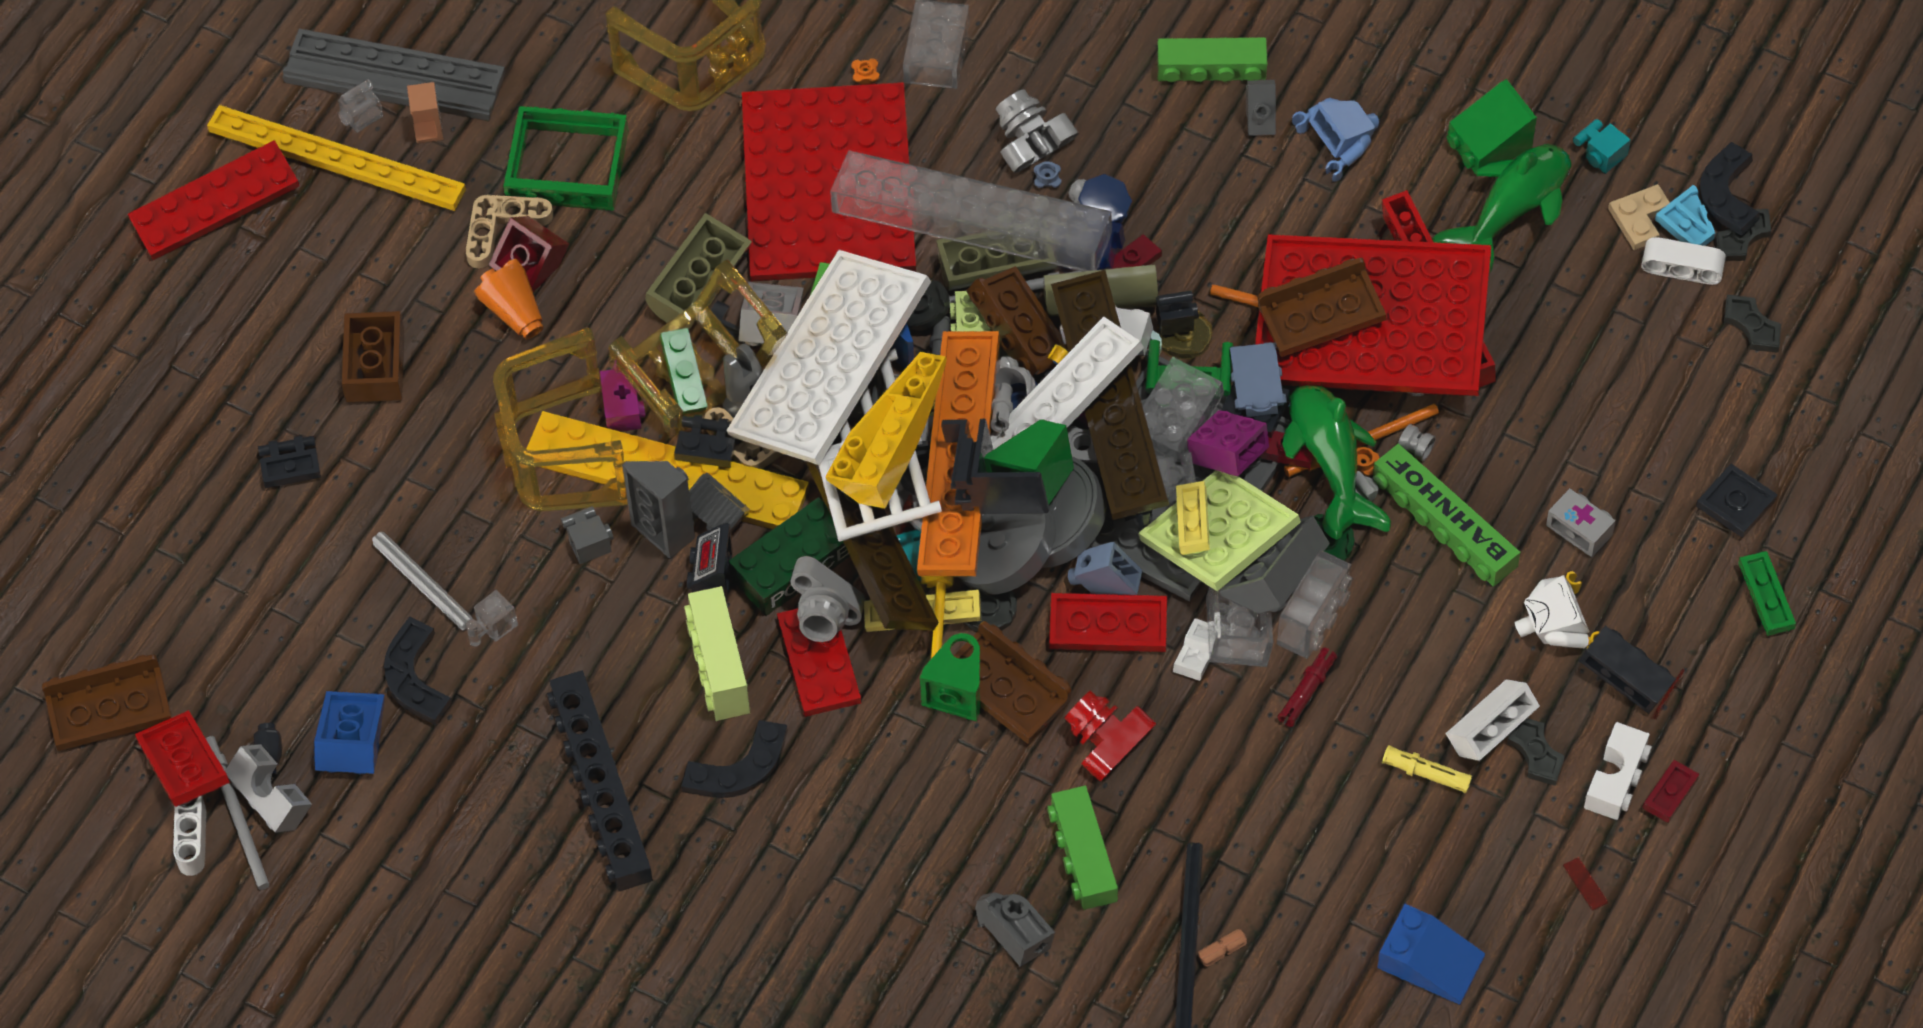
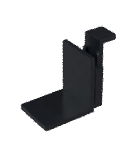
[941,419,1049,514]

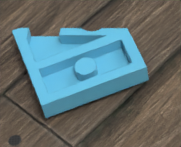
[1655,185,1715,246]

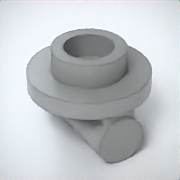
[1355,471,1378,501]

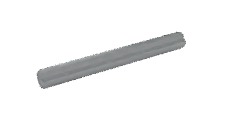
[372,532,473,631]

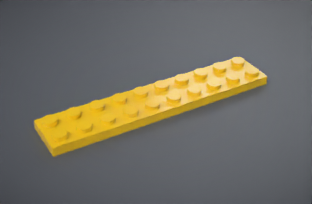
[523,411,810,530]

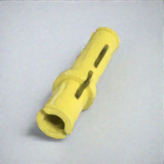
[1382,745,1472,793]

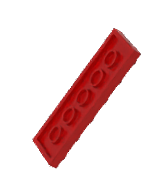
[128,140,300,260]

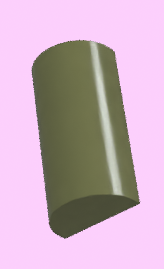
[646,213,752,329]
[936,218,1057,291]
[1043,265,1158,317]

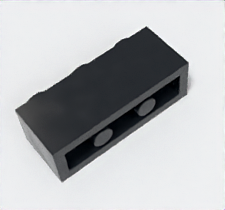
[1578,625,1676,714]

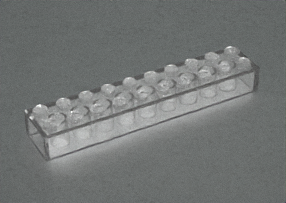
[830,151,1112,271]

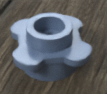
[1034,161,1061,188]

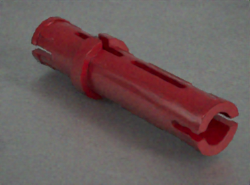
[1277,647,1337,727]

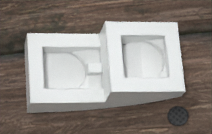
[1173,619,1222,681]

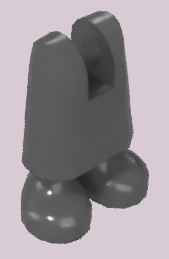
[723,344,763,418]

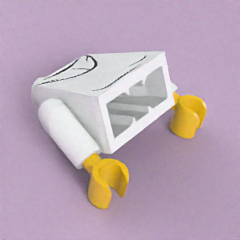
[1514,571,1600,648]

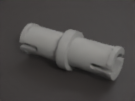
[991,383,1013,433]

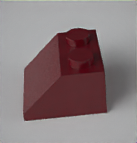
[489,216,569,292]

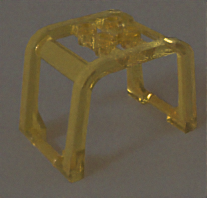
[606,0,766,111]
[609,259,788,438]
[493,328,628,511]

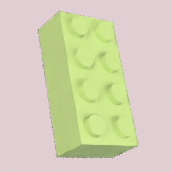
[684,586,750,721]

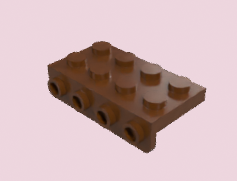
[1258,258,1387,357]
[966,266,1068,379]
[954,621,1072,744]
[42,655,172,751]

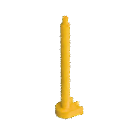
[921,576,953,658]

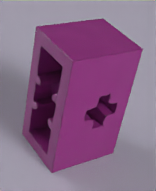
[600,367,646,432]

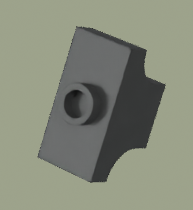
[1246,80,1276,135]

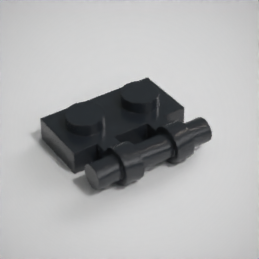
[674,415,736,468]
[258,435,321,488]

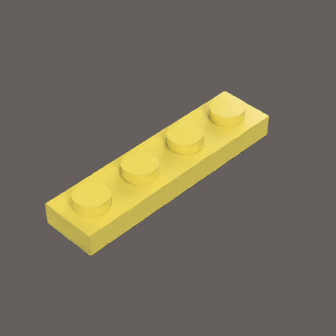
[864,590,981,632]

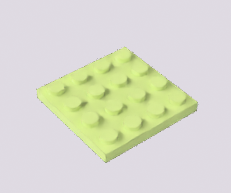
[1138,470,1301,591]

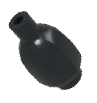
[254,723,282,777]

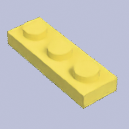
[1176,481,1210,555]

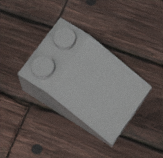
[739,282,804,348]

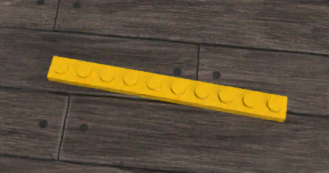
[207,105,466,211]

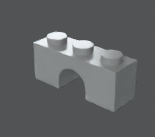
[225,744,312,832]

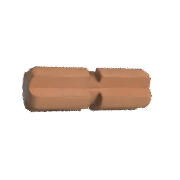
[1198,929,1247,967]

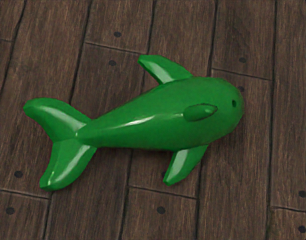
[1432,144,1572,273]
[1282,385,1391,539]

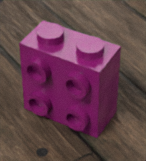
[1187,410,1269,476]

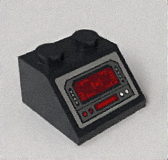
[687,523,733,602]

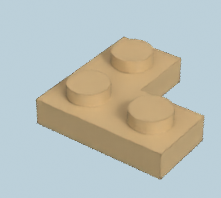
[1608,184,1670,250]

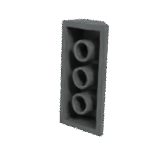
[622,461,695,559]
[1219,515,1330,613]

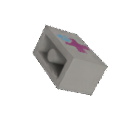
[1546,488,1616,557]

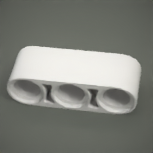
[1642,237,1726,285]
[173,795,206,876]

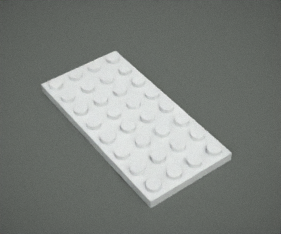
[726,250,931,465]

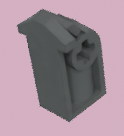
[976,893,1055,967]

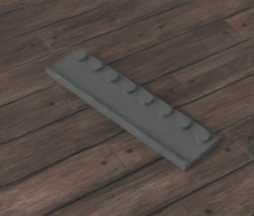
[283,29,506,121]

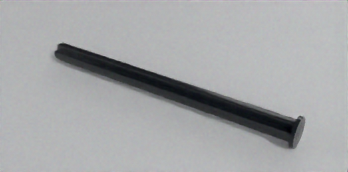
[1175,842,1203,1028]

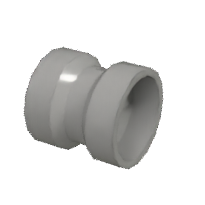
[1398,424,1436,462]

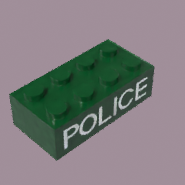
[728,497,850,616]

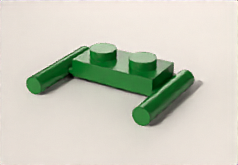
[1145,340,1233,397]

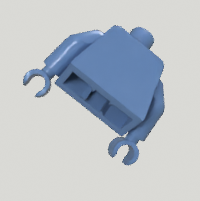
[1292,98,1379,182]

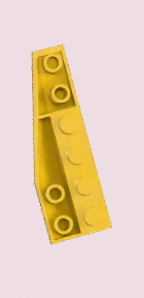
[825,352,947,508]

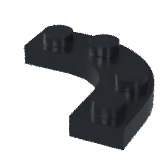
[1700,142,1760,236]
[384,616,452,725]
[681,720,788,798]

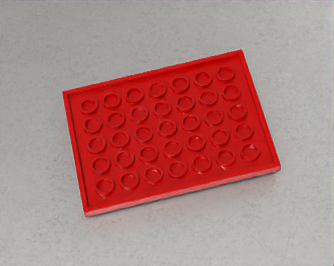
[742,82,916,282]
[1255,234,1491,396]

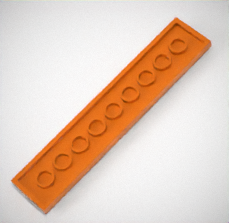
[917,331,1000,576]

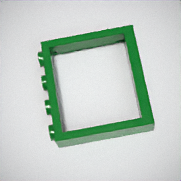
[504,106,629,211]

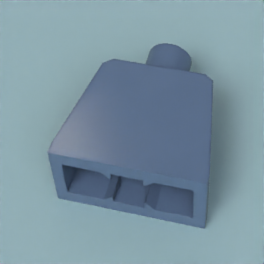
[1068,542,1142,595]

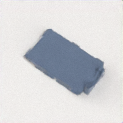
[1230,342,1287,417]

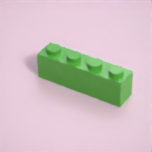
[1158,38,1267,82]
[1047,785,1118,910]

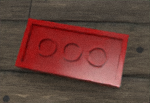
[1050,593,1167,652]
[777,608,861,717]
[135,710,230,807]

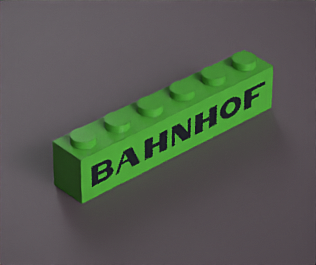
[1372,443,1520,587]

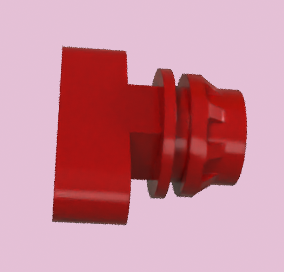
[1064,690,1157,782]

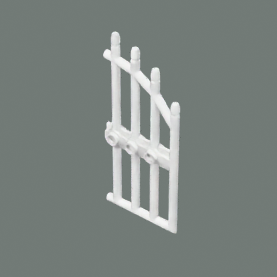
[818,349,942,541]

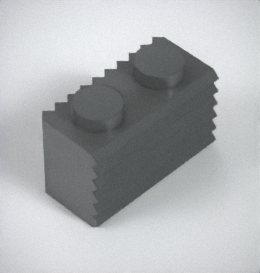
[689,473,750,533]

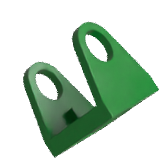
[920,633,980,721]

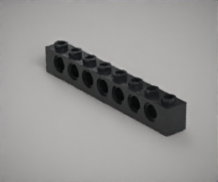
[546,670,653,892]

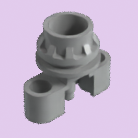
[995,89,1079,173]
[791,556,866,642]

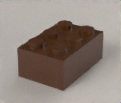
[342,311,404,402]

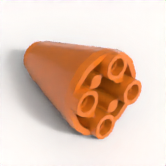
[474,259,544,340]

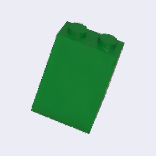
[1447,79,1537,176]
[984,419,1074,504]

